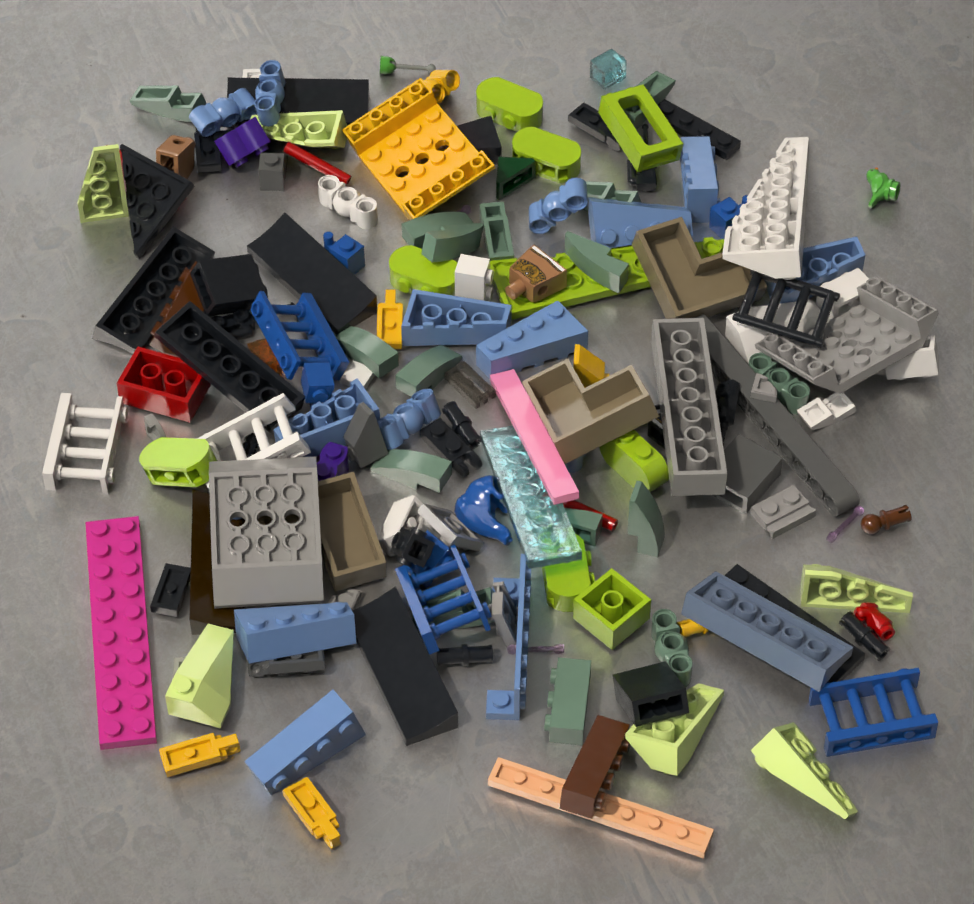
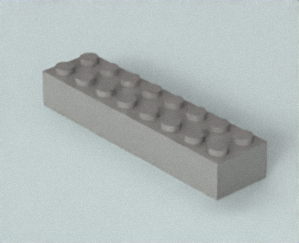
[651,318,727,496]

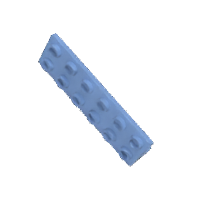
[486,554,531,721]

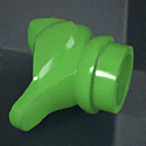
[866,167,901,208]

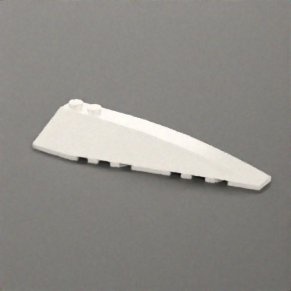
[722,137,809,280]

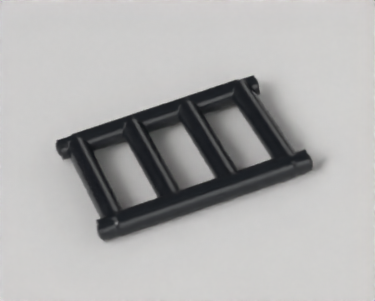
[732,270,840,348]

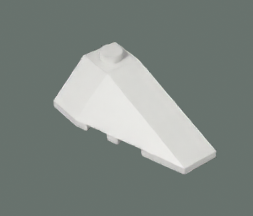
[725,299,820,365]

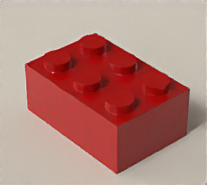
[116,346,211,423]

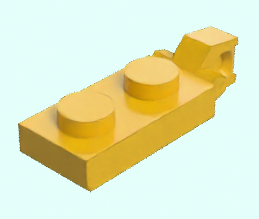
[377,290,403,349]
[159,733,241,778]
[282,777,341,850]

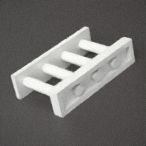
[42,393,128,494]
[197,393,311,489]

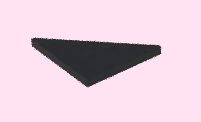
[120,144,195,259]

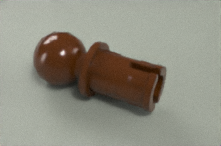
[860,505,912,535]

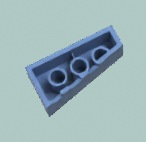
[680,136,720,223]
[587,197,693,248]
[764,236,866,303]
[401,289,512,346]
[476,301,588,379]
[273,378,380,457]
[234,602,356,664]
[244,690,366,796]

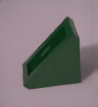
[496,157,536,201]

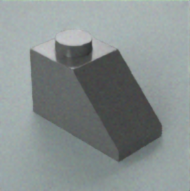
[258,153,288,191]
[343,402,388,468]

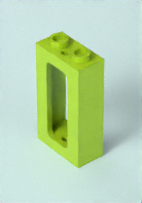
[598,84,683,172]

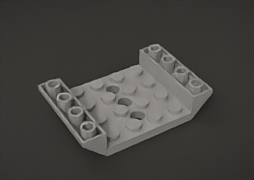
[755,277,939,394]
[209,456,324,608]

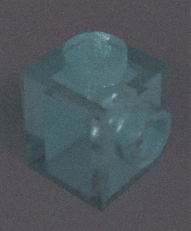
[590,48,627,90]

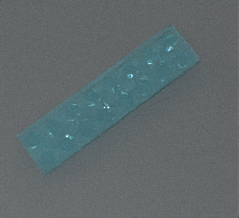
[480,426,582,569]

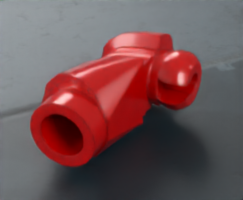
[854,602,895,641]

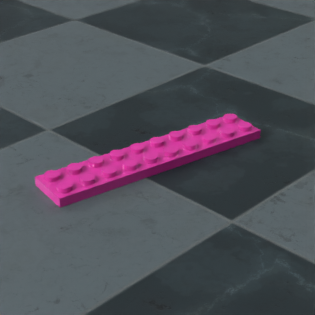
[85,516,157,750]

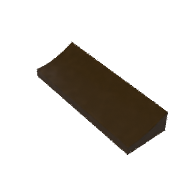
[189,490,247,635]

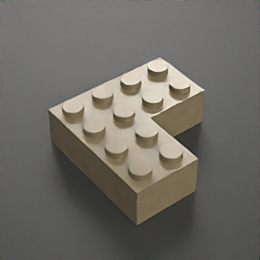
[632,217,767,319]
[522,358,659,464]
[258,472,386,592]

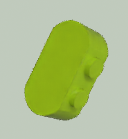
[476,77,543,132]
[512,127,581,183]
[389,245,457,296]
[599,430,669,493]
[139,437,218,487]
[541,531,595,612]

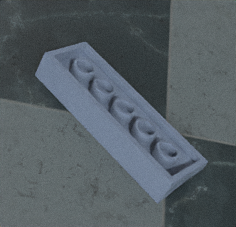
[681,571,854,692]

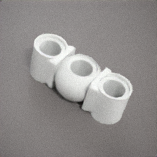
[318,175,378,229]

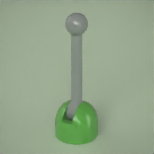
[380,56,436,75]

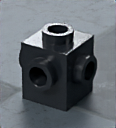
[390,526,435,568]

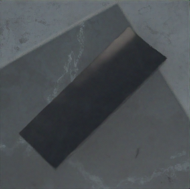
[226,77,369,128]
[247,213,377,335]
[92,226,215,354]
[155,301,305,433]
[352,586,458,746]

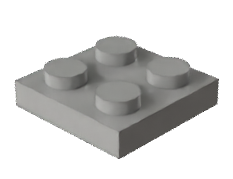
[417,503,484,551]

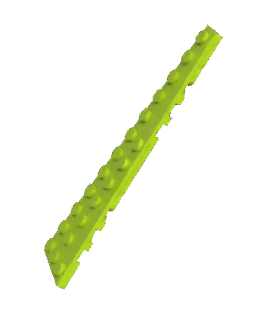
[490,237,724,320]

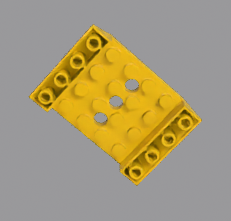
[342,78,496,220]

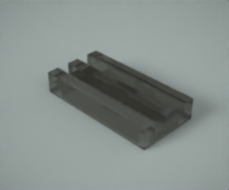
[444,361,496,409]

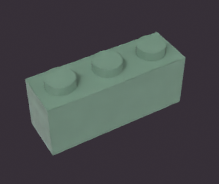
[544,657,591,746]

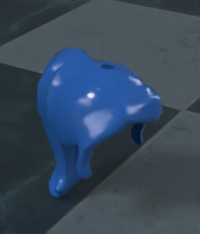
[454,475,513,546]

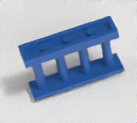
[250,291,349,381]
[395,544,492,655]
[809,668,939,757]

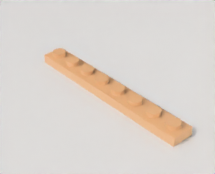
[488,757,714,859]

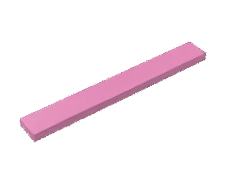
[490,369,579,505]

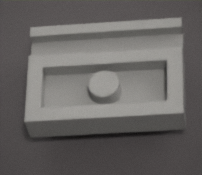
[750,485,816,539]
[488,581,518,647]

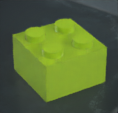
[573,568,651,650]

